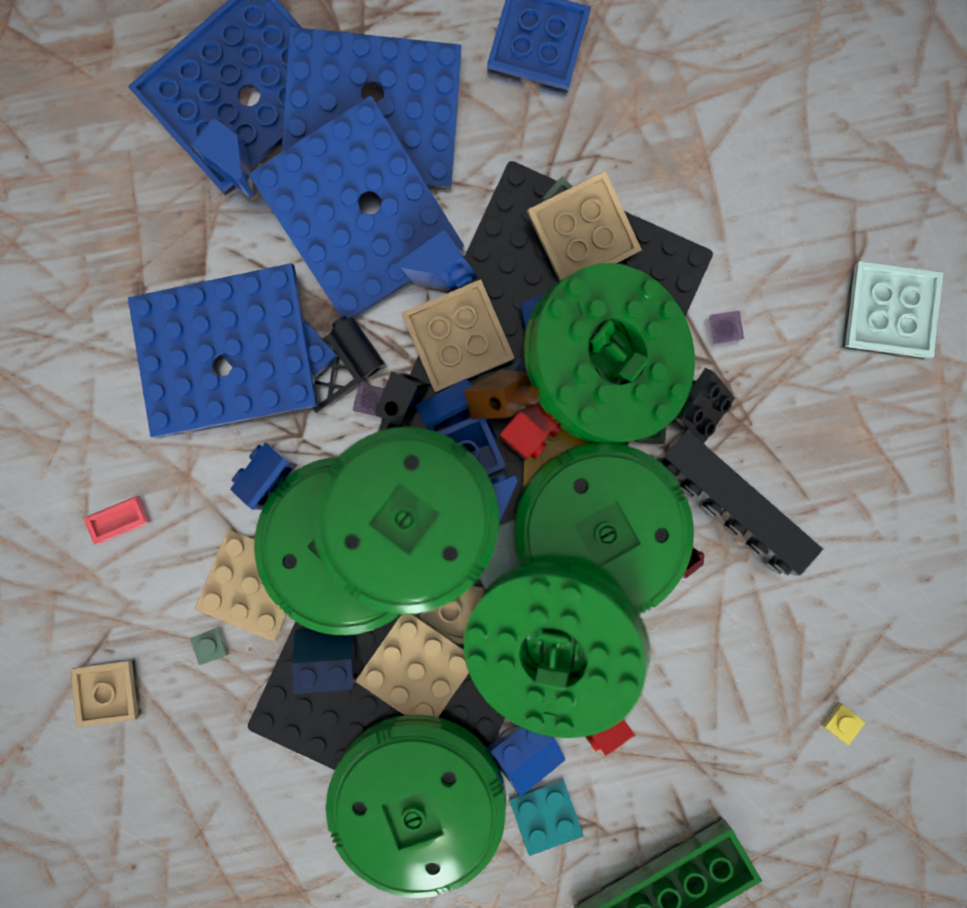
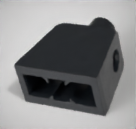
[374,371,429,432]

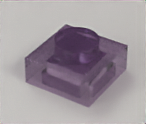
[709,310,744,344]
[353,383,384,418]

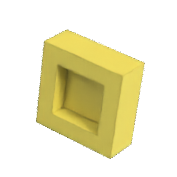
[822,703,866,746]

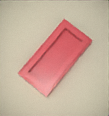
[83,496,150,545]

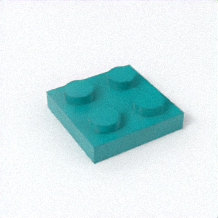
[509,778,584,856]

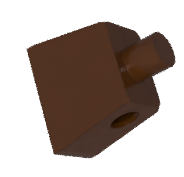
[463,369,540,419]

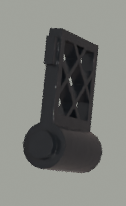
[312,316,386,413]

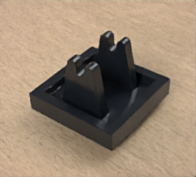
[675,368,735,444]

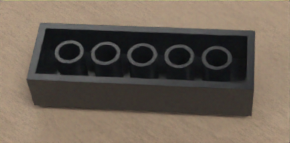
[656,430,823,576]

